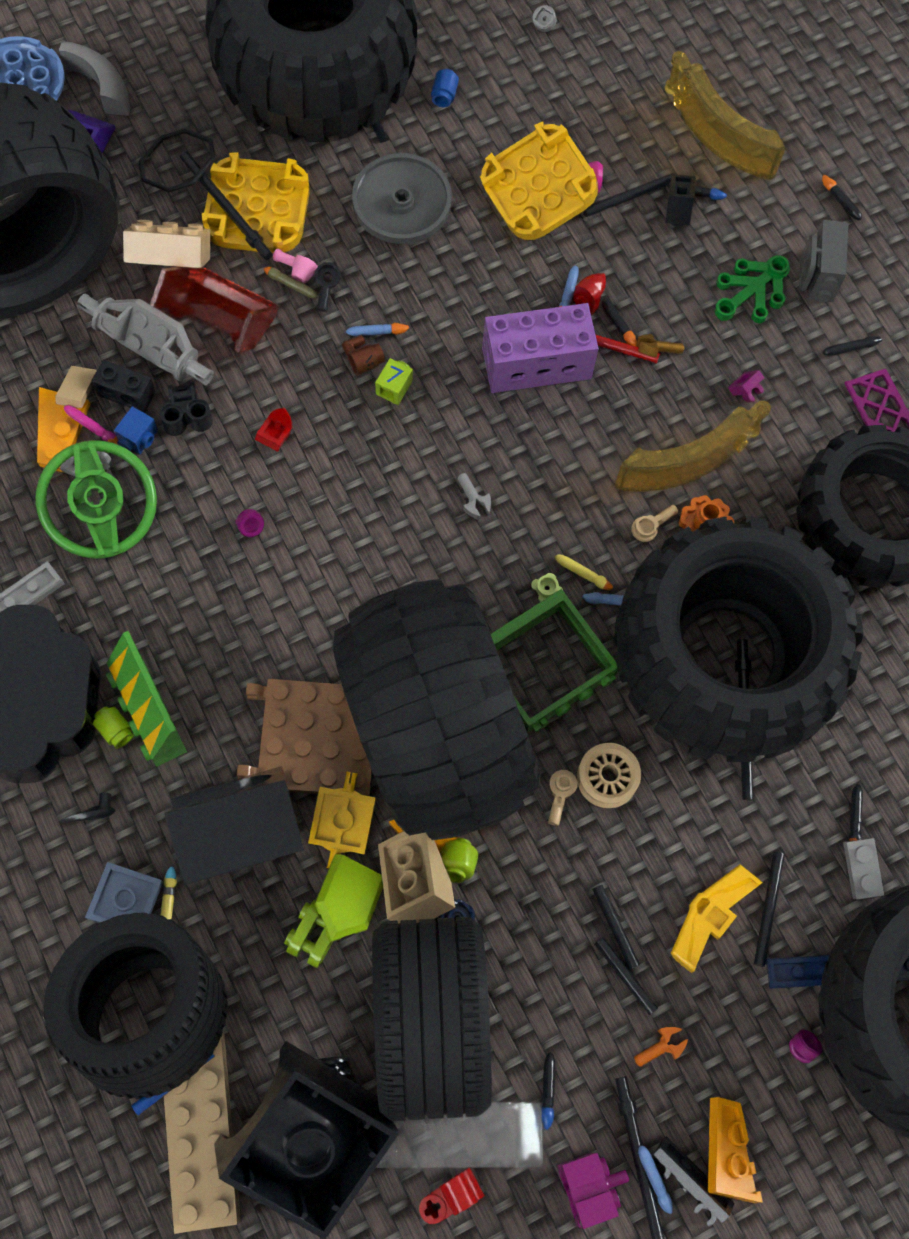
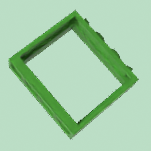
[491,589,618,733]

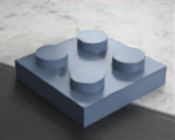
[85,862,163,923]

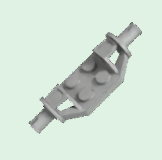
[77,293,214,386]

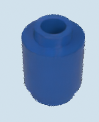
[431,69,459,108]

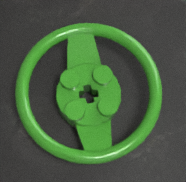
[35,440,157,559]

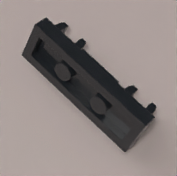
[652,1136,735,1226]

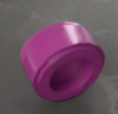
[235,509,264,537]
[789,1029,823,1064]

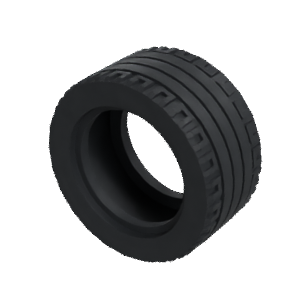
[43,912,228,1099]

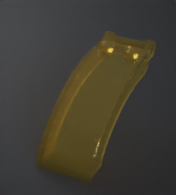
[665,51,786,180]
[615,400,771,492]

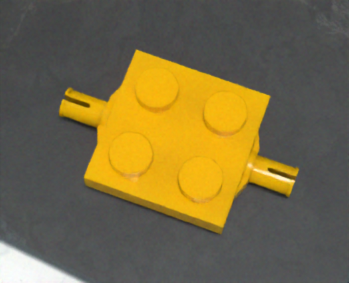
[308,771,376,868]

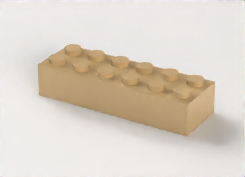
[164,1033,241,1234]

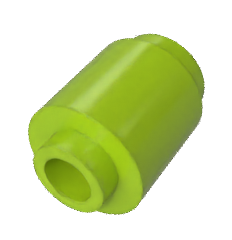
[93,706,134,749]

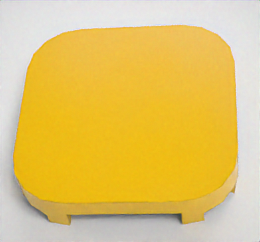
[480,122,598,240]
[202,152,310,253]

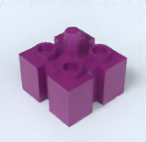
[556,1153,629,1229]

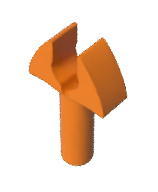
[634,1027,688,1067]

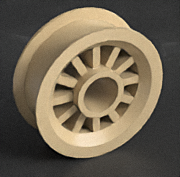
[577,743,641,808]

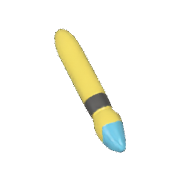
[160,867,177,920]

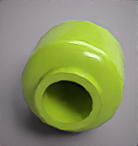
[440,838,478,883]

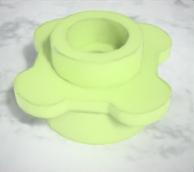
[531,573,563,602]

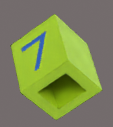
[375,358,413,405]

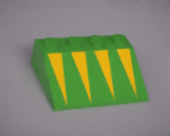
[106,631,187,767]

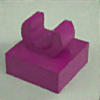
[728,370,764,402]

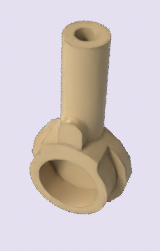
[631,505,678,542]
[548,770,577,826]

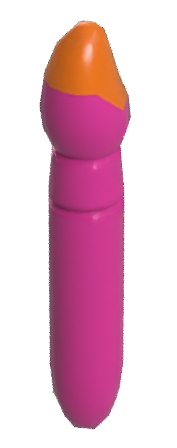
[64,405,118,445]

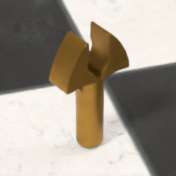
[636,334,684,357]

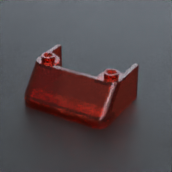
[150,267,279,353]

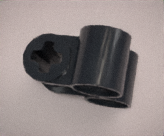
[160,381,213,436]

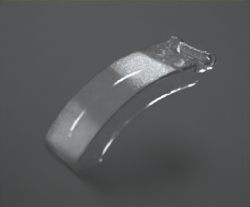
[376,1102,543,1168]

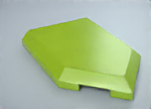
[314,854,383,942]

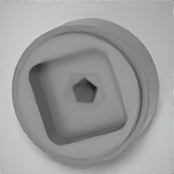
[532,5,557,32]

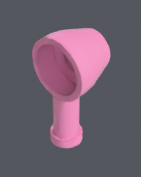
[273,249,318,284]

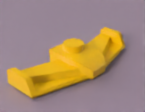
[671,864,763,973]

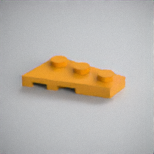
[37,387,91,473]

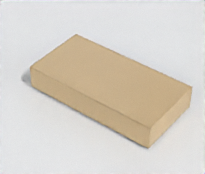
[55,366,97,408]

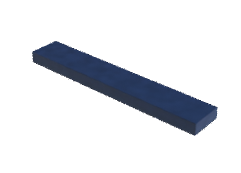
[766,955,909,989]

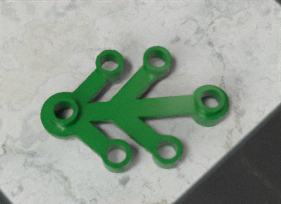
[714,255,790,323]

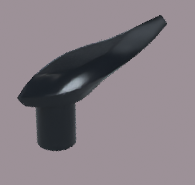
[61,792,116,823]

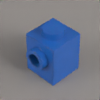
[114,406,158,454]

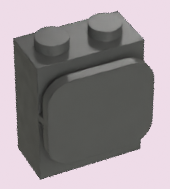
[799,220,848,302]

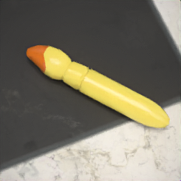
[555,554,613,590]

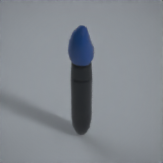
[667,183,727,200]
[541,1052,556,1130]

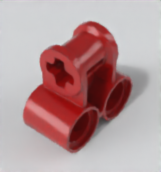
[419,1167,485,1224]

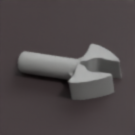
[457,473,491,520]

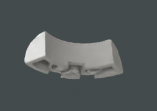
[59,41,130,116]

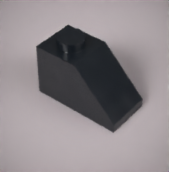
[665,174,696,227]

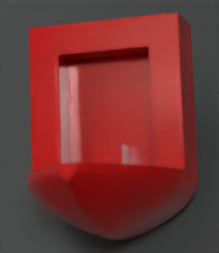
[573,273,606,315]
[255,408,292,452]

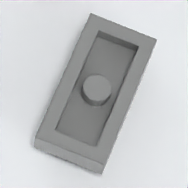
[843,838,884,900]

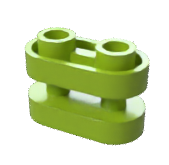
[284,900,333,969]

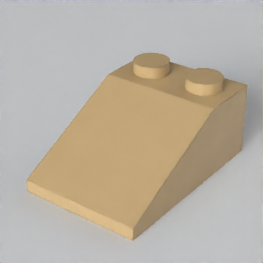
[378,831,455,923]

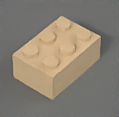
[123,220,210,268]

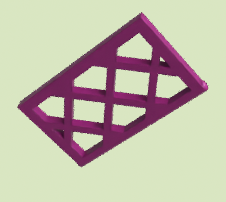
[844,368,909,432]

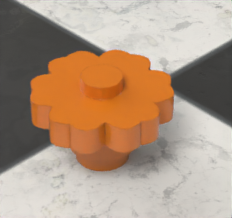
[678,495,734,532]

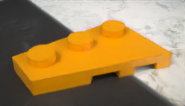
[708,1097,763,1203]

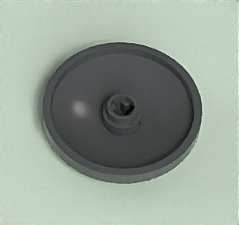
[352,153,452,244]

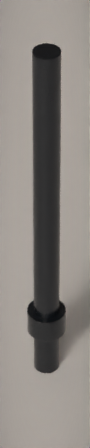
[180,151,273,260]
[735,639,754,800]
[615,1076,664,1239]

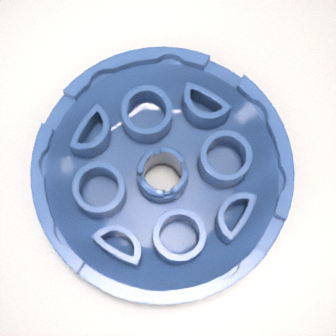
[0,36,65,101]

